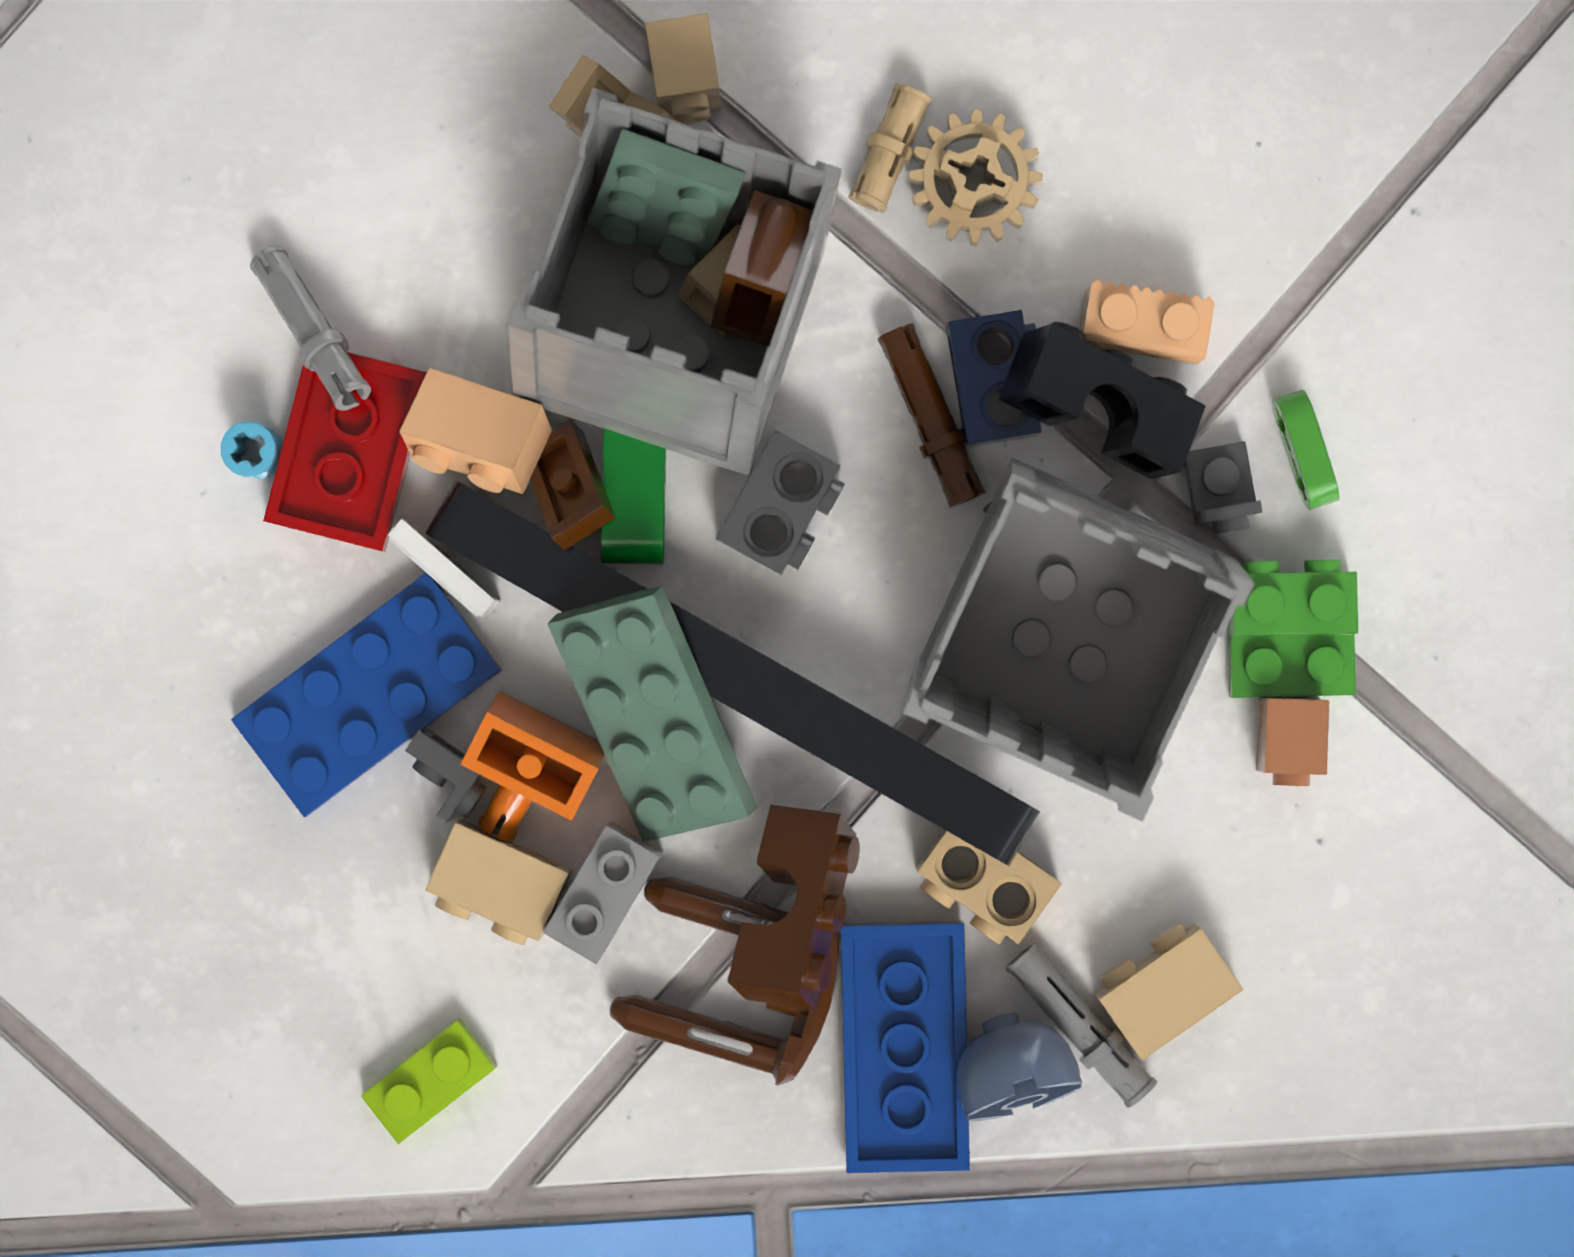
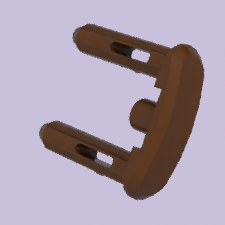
[609,877,839,1086]

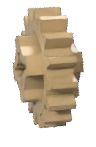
[908,109,1043,246]

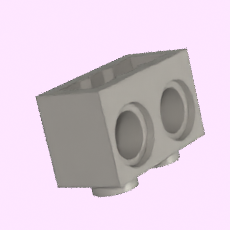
[543,822,663,964]

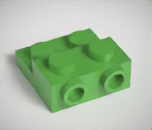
[1228,560,1358,698]

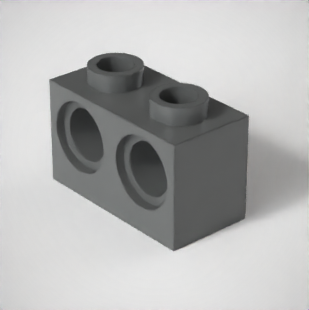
[716,430,845,576]

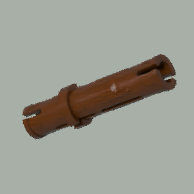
[877,323,986,508]

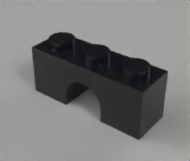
[999,322,1206,479]

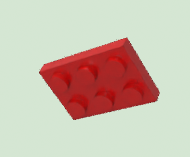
[263,352,427,552]

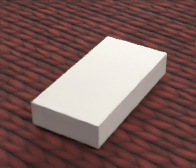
[388,519,501,617]

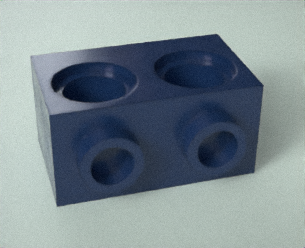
[946,310,1042,448]

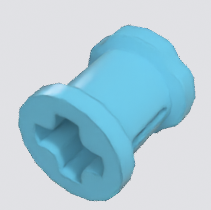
[221,422,283,479]

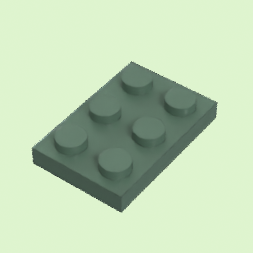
[587,129,745,265]

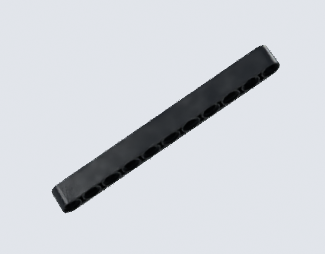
[425,480,1040,866]

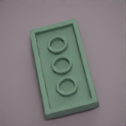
[547,585,757,842]

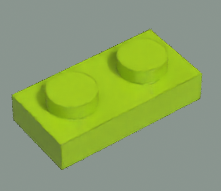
[361,1018,497,1144]

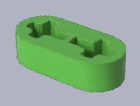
[1272,389,1340,510]

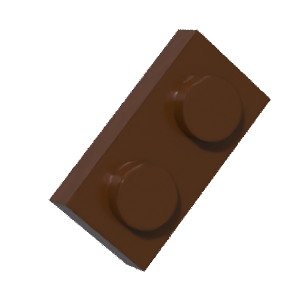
[530,420,615,551]

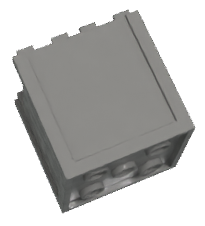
[508,88,842,476]
[903,457,1255,822]

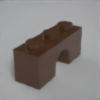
[727,804,860,1011]

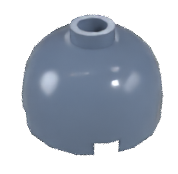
[955,1013,1083,1121]

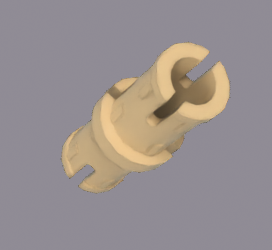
[848,83,932,213]

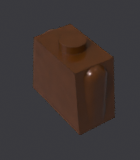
[710,190,814,347]

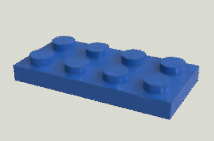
[230,573,502,818]
[841,921,970,1173]

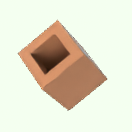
[1257,697,1329,786]

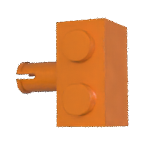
[460,690,605,841]

